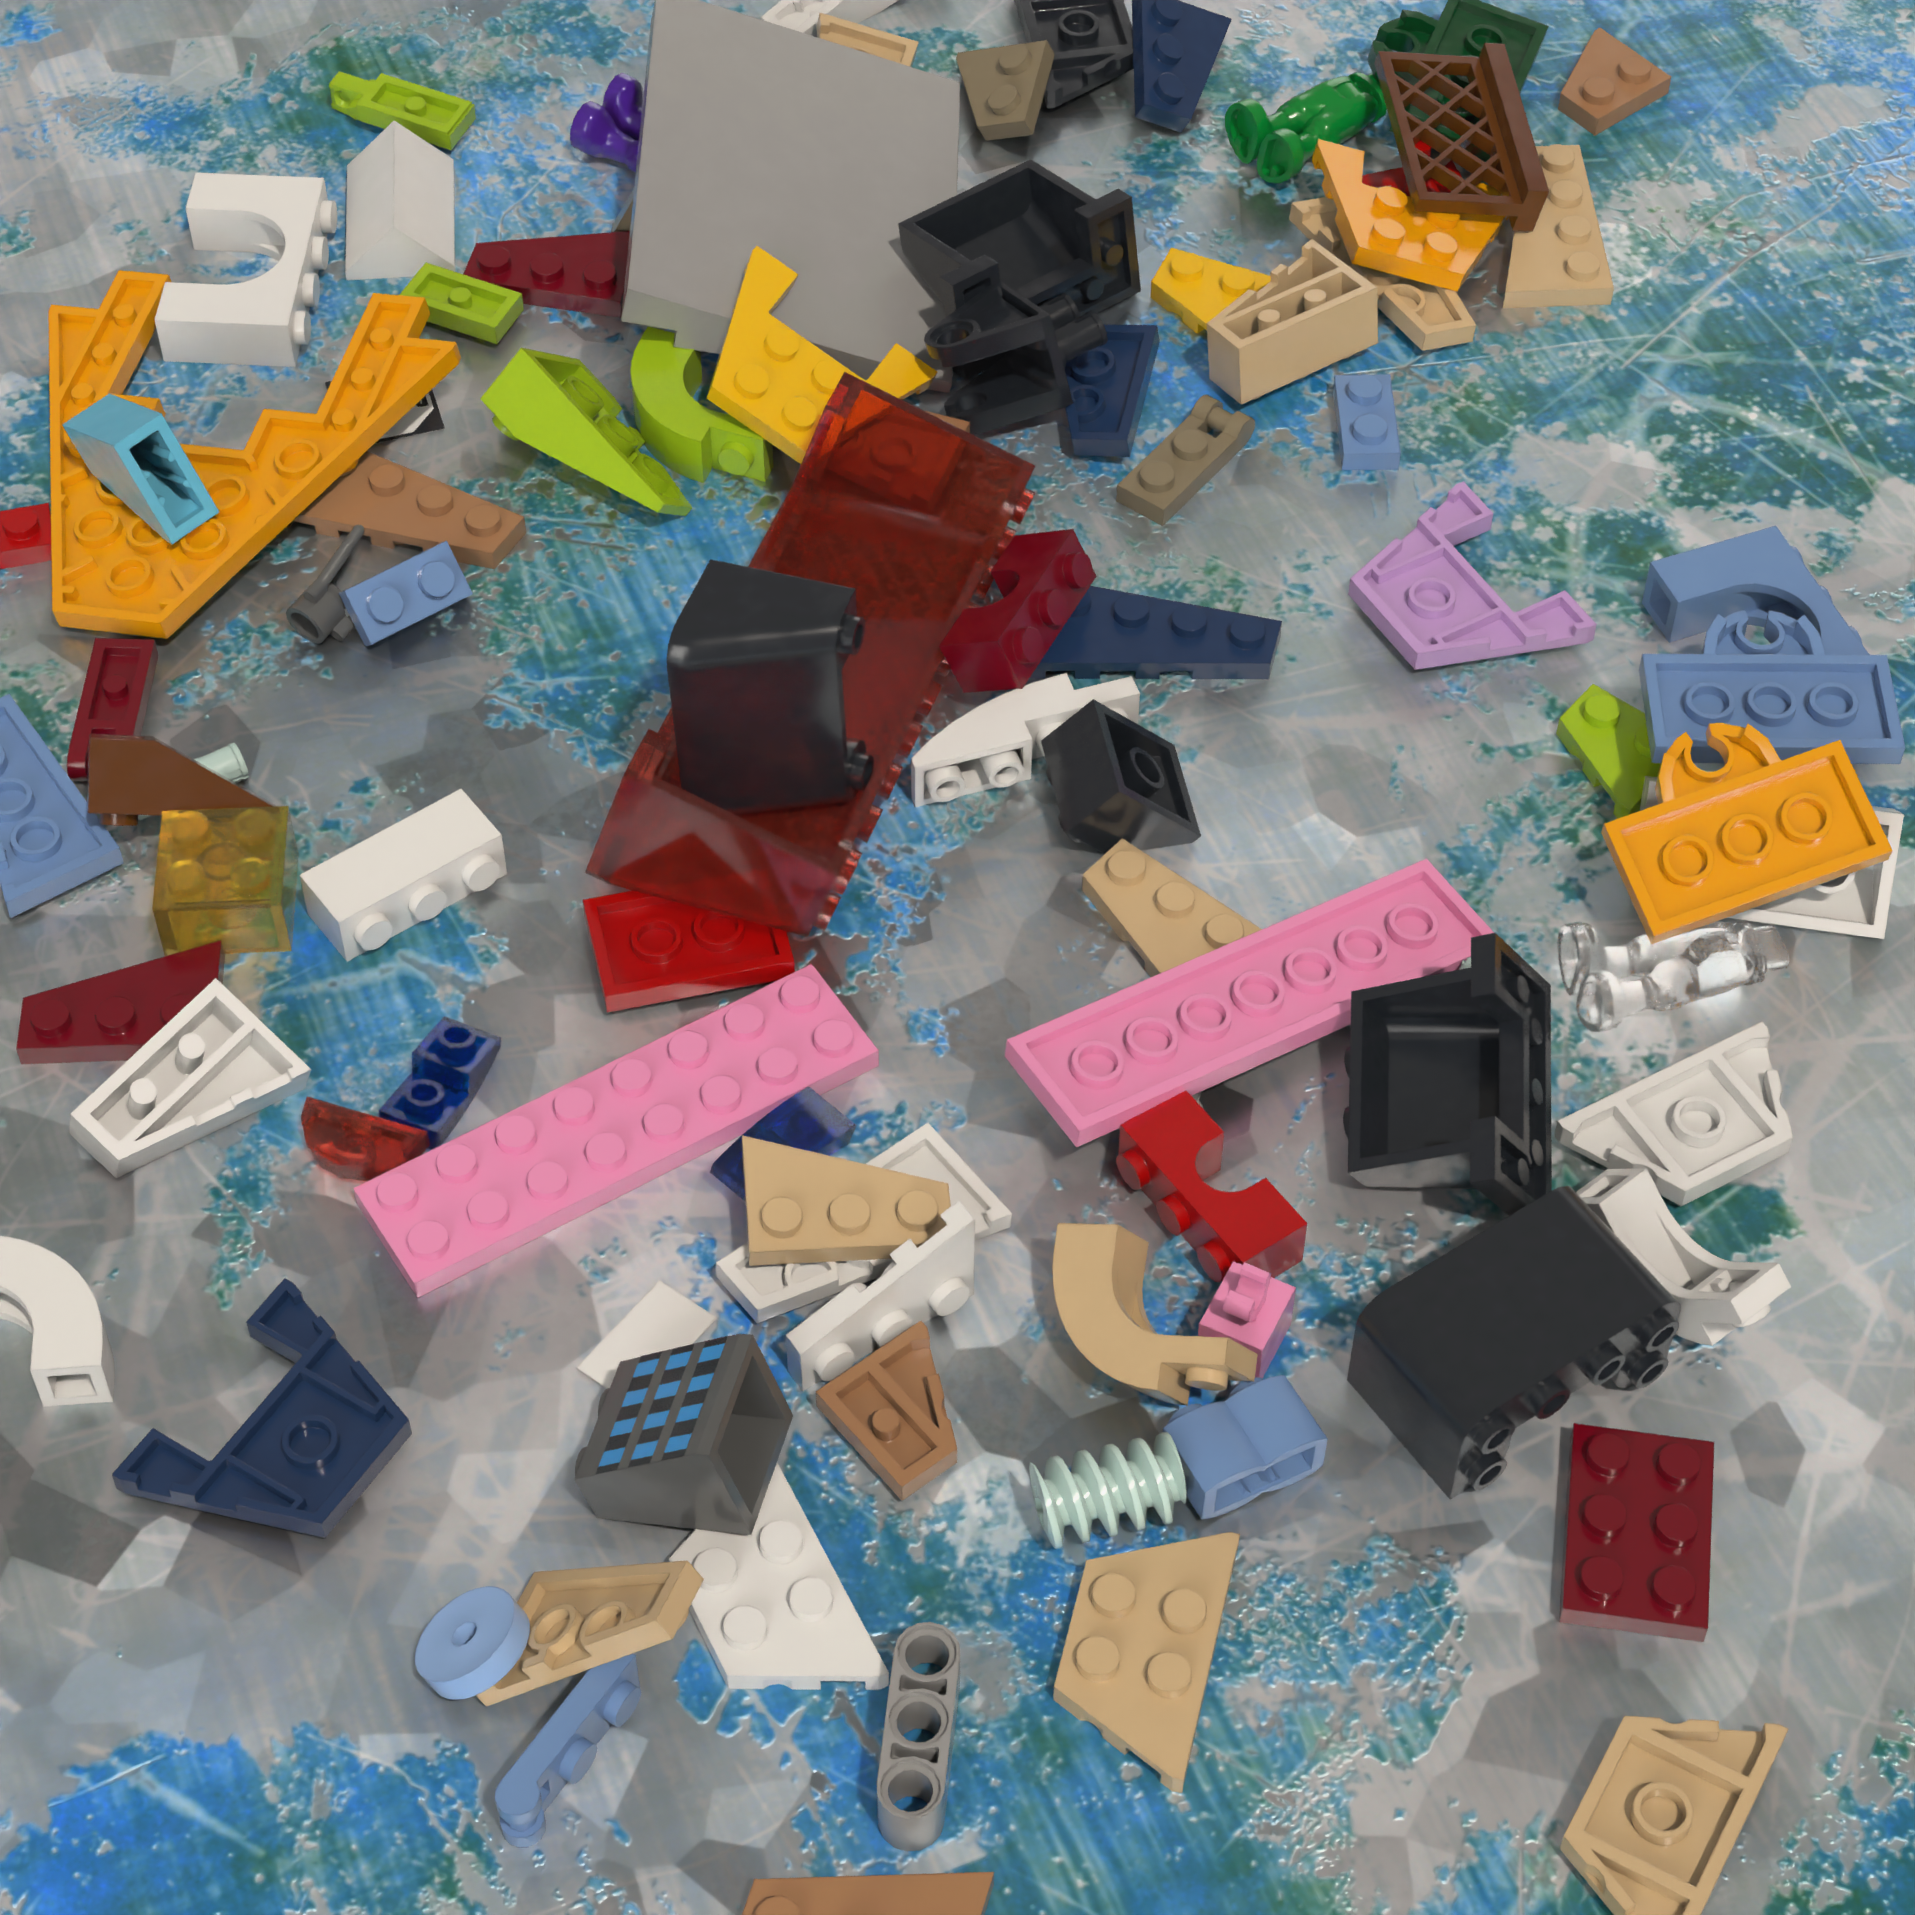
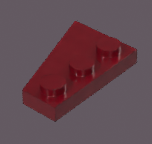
[463,231,630,318]
[16,940,225,1064]

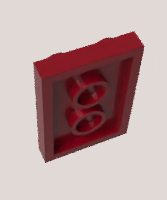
[1559,1423,1714,1642]

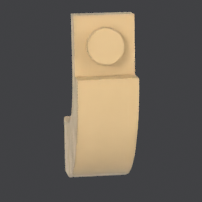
[1052,1223,1258,1406]

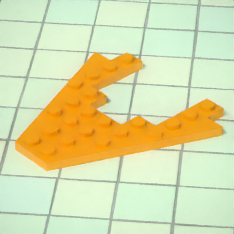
[48,270,461,639]

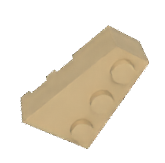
[1207,239,1378,405]

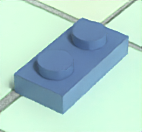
[1333,374,1401,470]
[339,541,473,646]

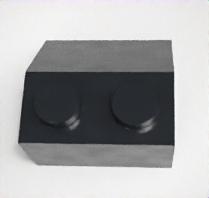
[1041,699,1201,854]

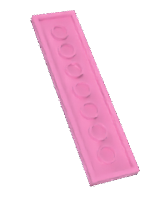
[1005,858,1494,1148]
[353,964,879,1298]

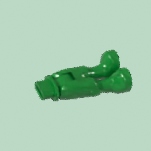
[1225,72,1387,184]

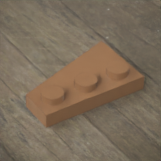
[742,1872,994,1915]

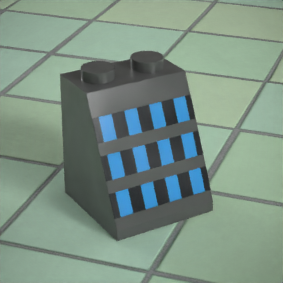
[574,1334,793,1535]

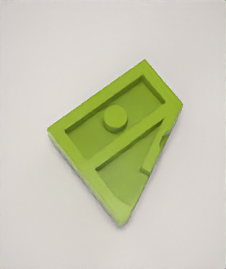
[1556,684,1661,819]

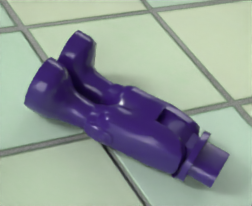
[570,73,644,173]

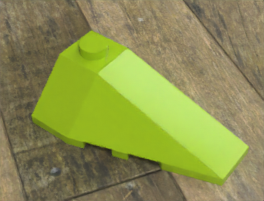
[480,348,692,516]

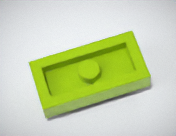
[399,262,524,344]

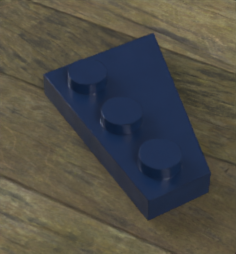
[1132,0,1232,132]
[1065,324,1160,457]

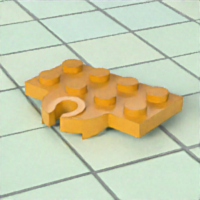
[1601,723,1893,945]

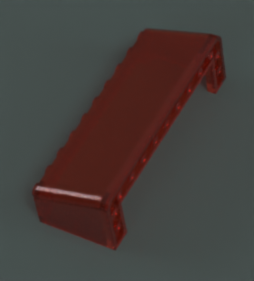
[585,372,1035,937]

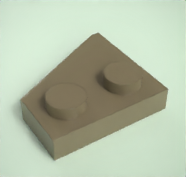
[956,40,1055,141]

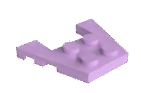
[1348,481,1597,670]

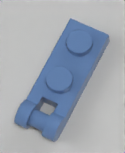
[495,1654,641,1848]

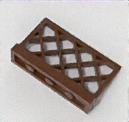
[1374,43,1549,232]

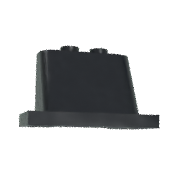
[898,159,1141,380]
[1343,933,1552,1216]

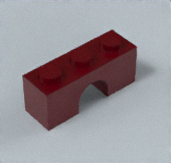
[939,529,1097,693]

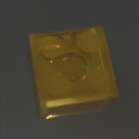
[152,806,299,956]

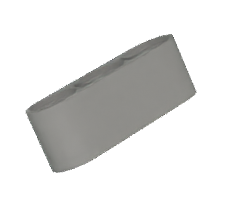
[877,1622,960,1851]

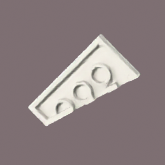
[716,1123,1012,1323]

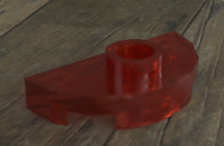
[301,1096,430,1181]

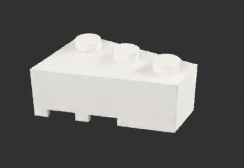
[69,978,311,1178]

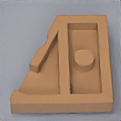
[1558,28,1671,136]
[816,1321,957,1501]

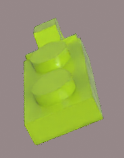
[329,71,476,150]

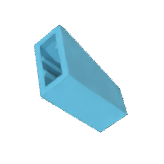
[62,393,219,544]

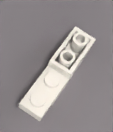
[911,673,1140,807]

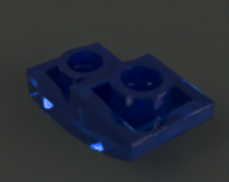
[379,1016,501,1150]
[710,1086,857,1201]

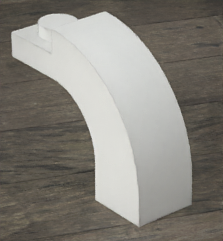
[1576,1168,1791,1346]
[0,1236,115,1407]

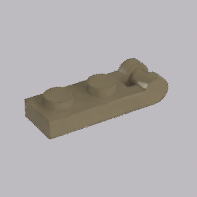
[1116,394,1255,526]

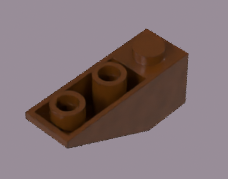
[87,734,280,830]

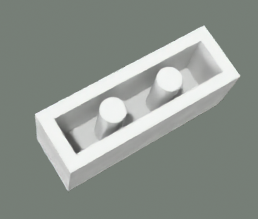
[300,789,507,962]

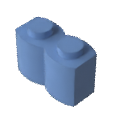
[1163,1375,1328,1519]

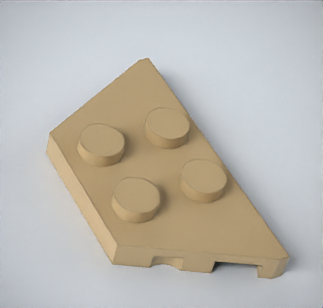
[1053,1532,1240,1793]
[1560,1716,1788,1915]

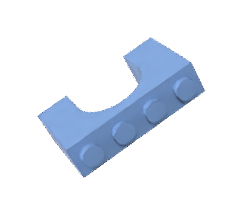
[1642,526,1870,655]

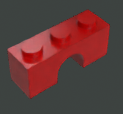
[1116,1090,1308,1282]

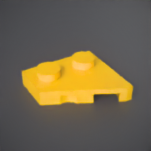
[1150,248,1271,334]

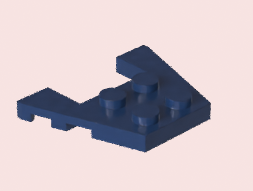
[112,1278,412,1538]

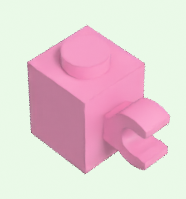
[1198,1261,1296,1378]

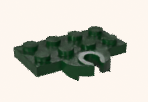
[1368,0,1549,162]

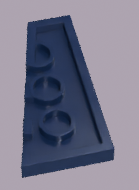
[1029,586,1282,679]

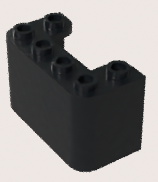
[1347,1186,1681,1500]

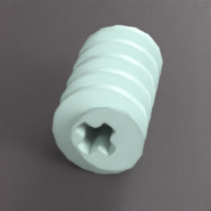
[1029,1432,1187,1549]

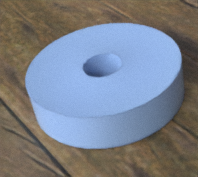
[415,1586,530,1700]

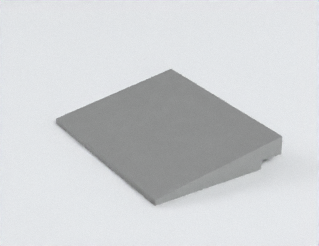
[621,0,960,393]

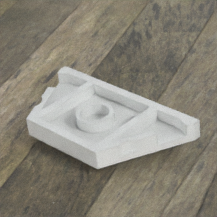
[1554,1021,1793,1206]
[669,1463,889,1690]

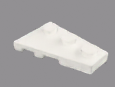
[786,1200,975,1391]

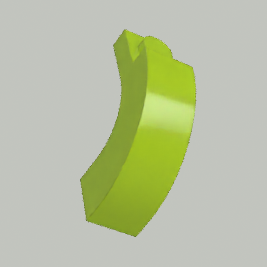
[630,326,774,483]

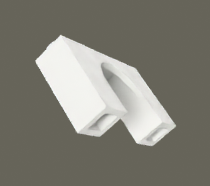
[155,172,337,367]

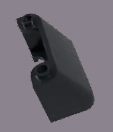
[667,559,874,818]

